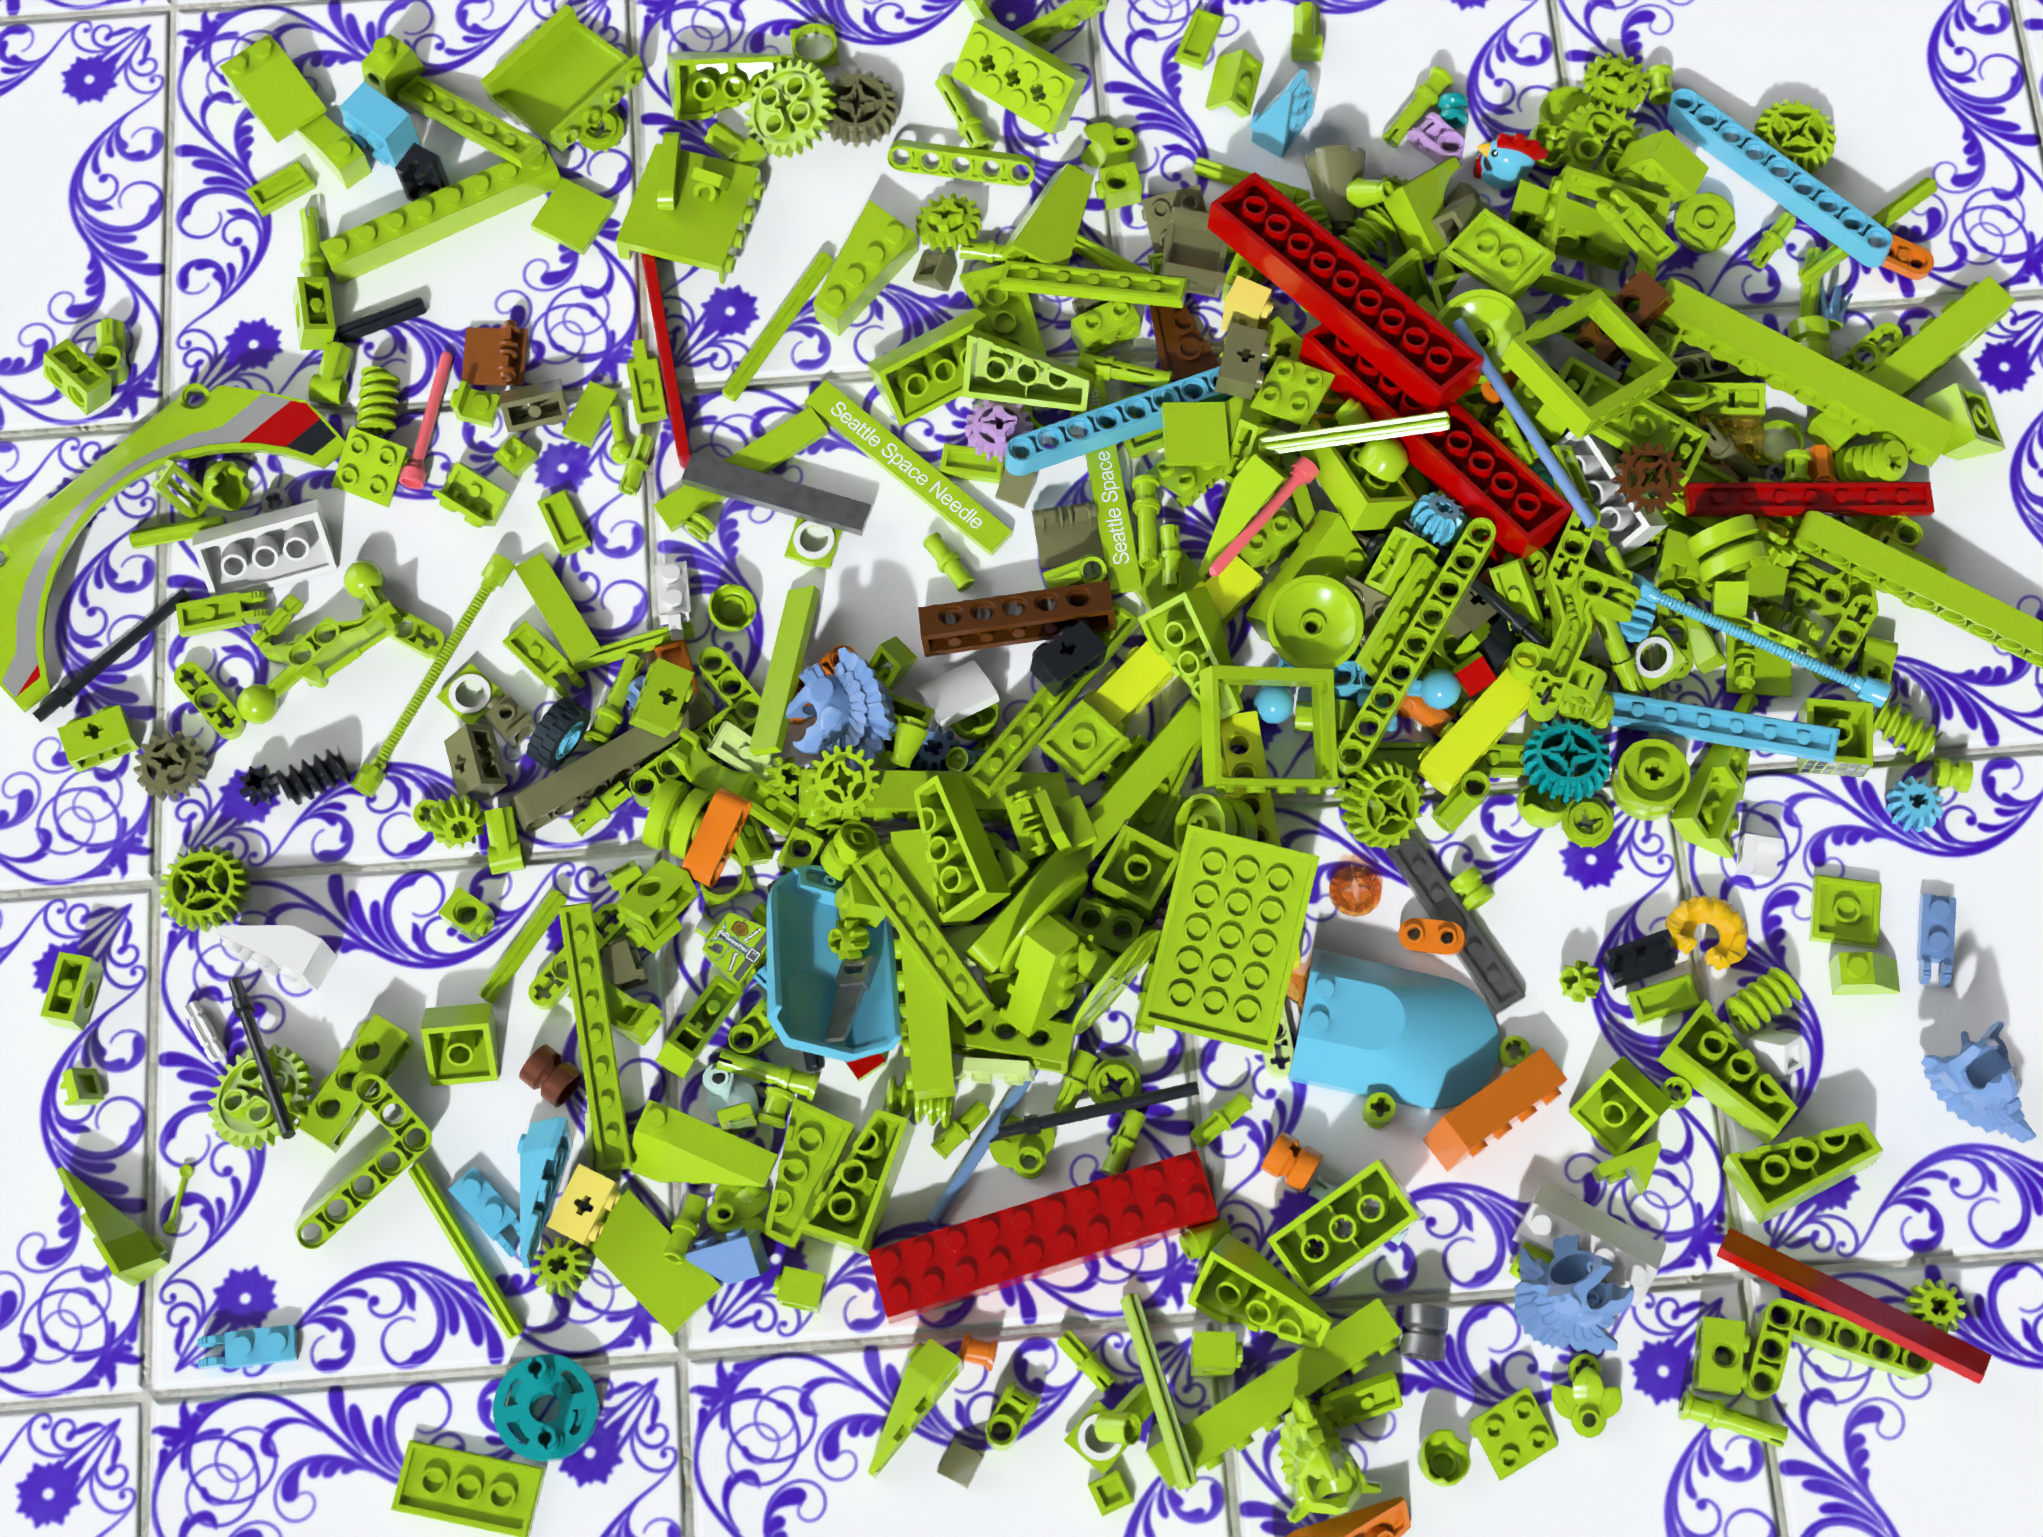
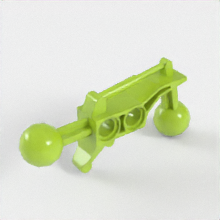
[237,560,403,724]

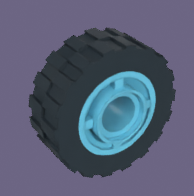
[526,697,591,771]

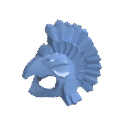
[786,647,897,771]
[1921,1021,2037,1143]
[1513,1234,1634,1355]

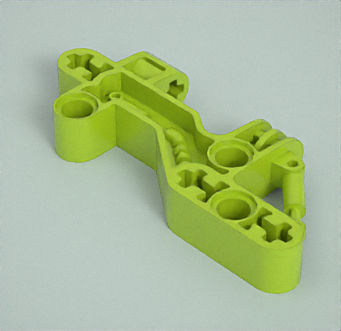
[1785,480,1923,684]
[1508,503,1642,722]

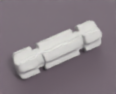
[182,1001,227,1063]

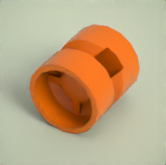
[1260,1131,1324,1194]

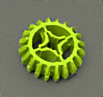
[1753,98,1837,175]
[1339,759,1426,849]
[159,844,251,933]

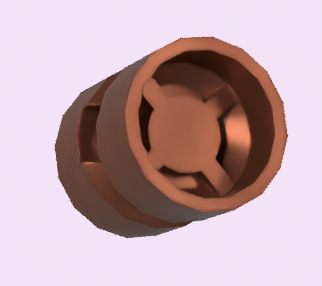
[519,1044,584,1108]

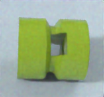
[1787,315,1833,361]
[820,820,879,882]

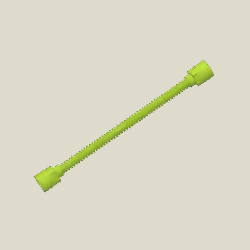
[350,553,515,798]

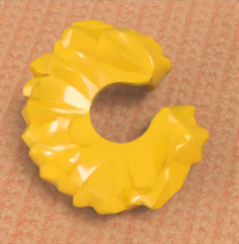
[1665,895,1749,971]

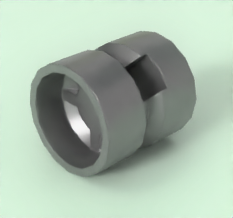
[1399,1304,1449,1361]

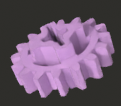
[965,399,1033,463]

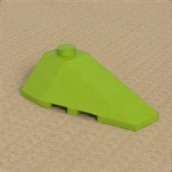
[1198,453,1291,578]
[628,1099,779,1187]

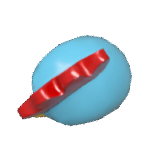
[1473,132,1548,190]

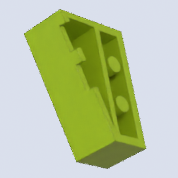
[999,915,1079,1038]

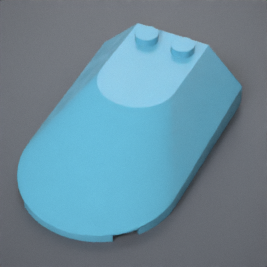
[766,865,901,1062]
[1288,948,1500,1110]

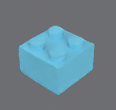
[339,81,421,169]

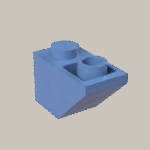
[685,1227,771,1285]

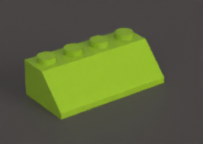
[866,308,995,427]

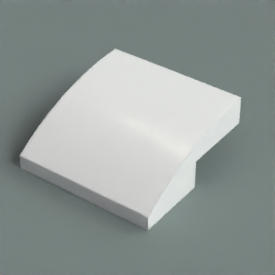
[916,660,1000,729]

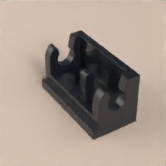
[395,143,450,202]
[1600,928,1678,990]

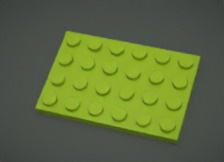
[1140,824,1320,1054]

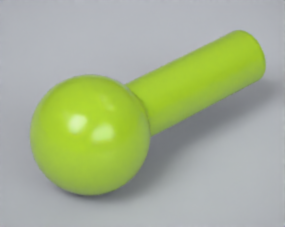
[609,405,633,465]

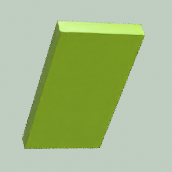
[588,1189,722,1336]
[390,1439,546,1537]

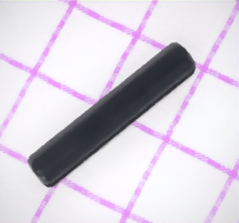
[336,296,427,343]

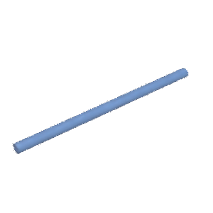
[1452,318,1598,529]
[926,997,1083,1227]

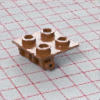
[461,320,528,386]

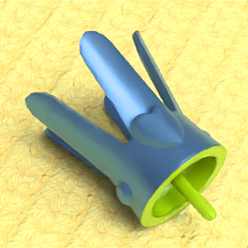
[1819,286,1853,333]
[946,747,986,771]

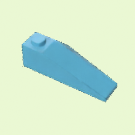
[1250,69,1316,159]
[517,1117,573,1269]

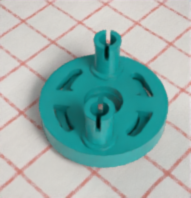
[493,1354,600,1462]

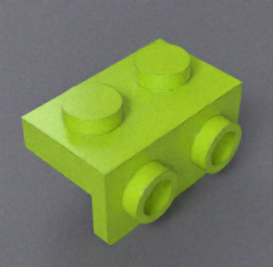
[432,462,512,529]

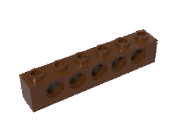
[1541,269,1675,438]
[918,580,1116,657]

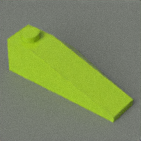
[667,51,793,121]
[1138,586,1244,721]
[56,1166,169,1287]
[1187,1233,1334,1349]
[867,1338,963,1479]

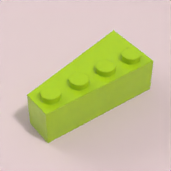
[1508,179,1630,272]
[813,199,918,337]
[962,328,1094,412]
[1245,510,1371,642]
[1651,528,1789,612]
[914,774,1011,926]
[1657,999,1798,1145]
[798,1109,915,1257]
[1722,1121,1883,1225]

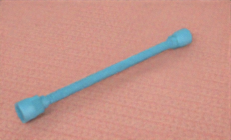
[1631,571,1892,708]

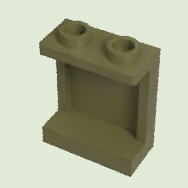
[1160,206,1227,298]

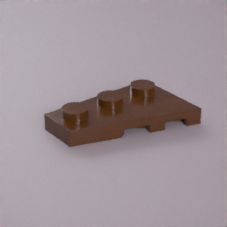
[1148,303,1221,383]

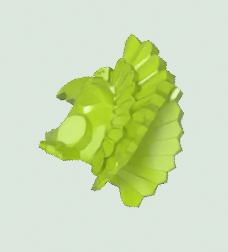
[1277,1394,1382,1524]

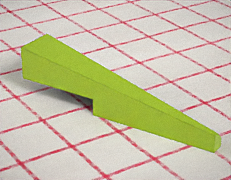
[1669,693,1758,858]

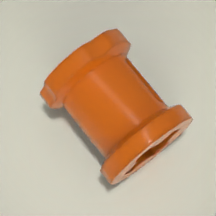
[959,1332,999,1372]

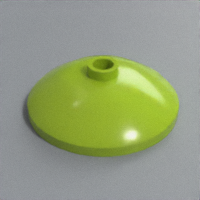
[1436,289,1527,384]
[1266,575,1364,669]

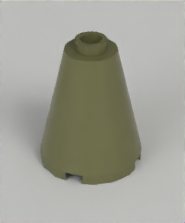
[1305,145,1366,235]

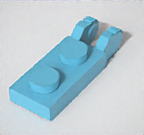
[448,1167,520,1258]
[197,1324,298,1369]

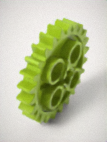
[744,60,837,158]
[1554,102,1643,184]
[208,1044,315,1151]

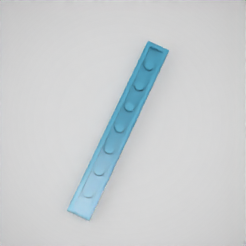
[1602,689,1840,763]

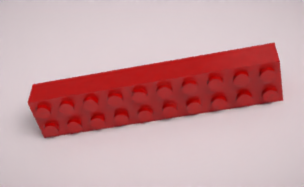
[1207,172,1485,413]
[1299,324,1573,561]
[868,1150,1218,1324]

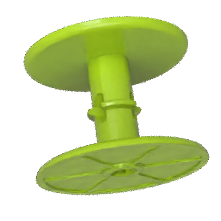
[999,869,1161,1035]

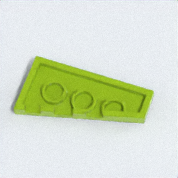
[959,264,1047,356]
[764,1098,856,1250]

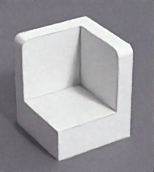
[1735,833,1784,880]
[1748,1029,1803,1078]

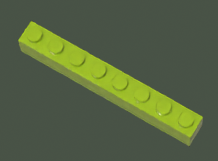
[319,144,561,285]
[1805,275,2016,458]
[798,769,1064,824]
[885,829,956,1100]
[1146,1297,1402,1491]

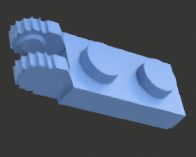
[1916,894,1957,988]

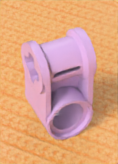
[1407,112,1465,165]

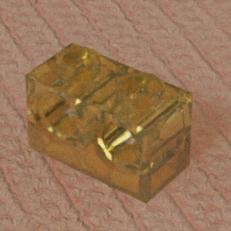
[1697,414,1766,465]

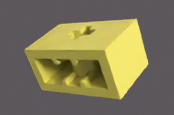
[1221,275,1274,332]
[546,1164,621,1247]

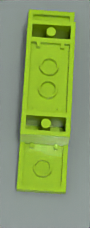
[1500,356,1740,528]

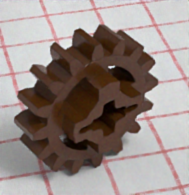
[1611,442,1685,515]

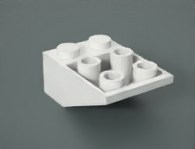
[215,925,337,991]

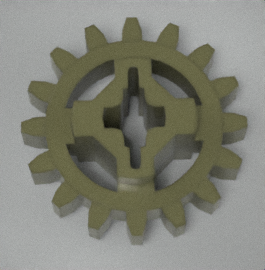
[133,730,208,802]

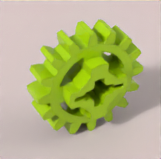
[1582,52,1650,112]
[915,193,982,253]
[1750,517,1802,568]
[808,744,881,817]

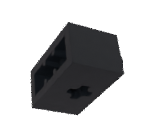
[1030,621,1108,697]

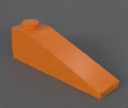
[1285,1496,1411,1537]

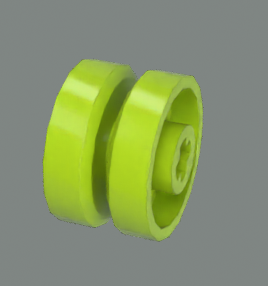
[1685,514,1771,586]
[1610,739,1690,821]
[642,778,714,860]
[1174,793,1258,853]

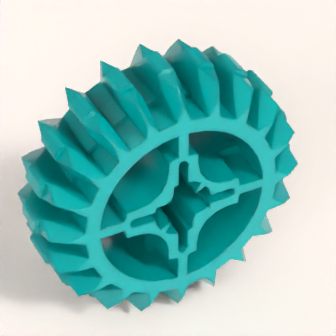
[1521,717,1612,804]

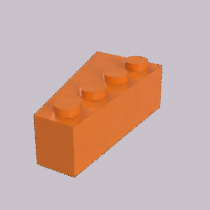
[1422,1048,1568,1172]

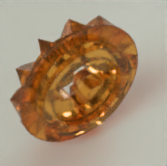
[1329,864,1382,917]

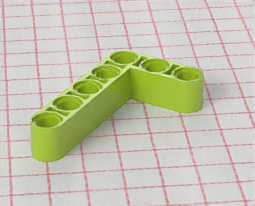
[629,646,761,808]
[294,1070,432,1250]
[1742,1298,1934,1401]

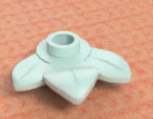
[702,1062,761,1121]

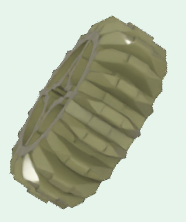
[823,68,898,149]

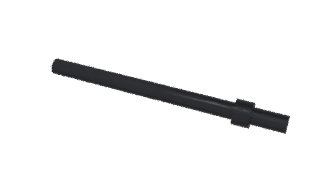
[1402,515,1550,648]
[32,589,191,723]
[228,977,296,1139]
[998,1081,1199,1139]

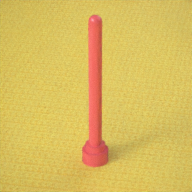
[399,351,453,489]
[1209,456,1319,577]

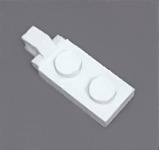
[655,561,692,641]

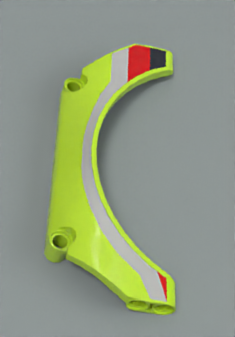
[0,383,345,713]

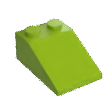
[219,34,327,143]

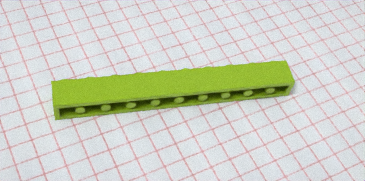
[1654,277,1956,468]

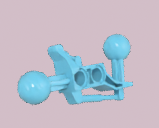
[1253,649,1461,732]

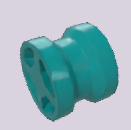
[1438,92,1469,129]

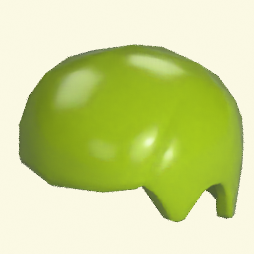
[1527,119,1564,169]
[1357,438,1409,482]
[203,461,251,511]
[707,584,757,632]
[950,703,1000,741]
[1516,784,1570,829]
[1417,1429,1471,1487]

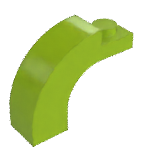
[566,978,664,1046]

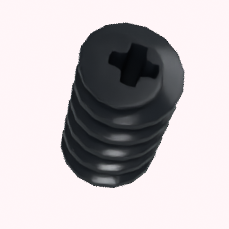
[276,745,351,805]

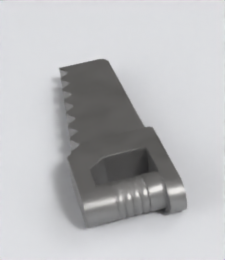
[824,955,878,1043]

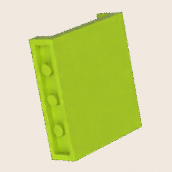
[480,4,646,154]
[616,143,765,284]

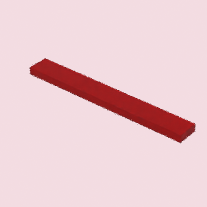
[641,253,691,469]
[1683,482,1935,517]
[1716,1228,1992,1384]

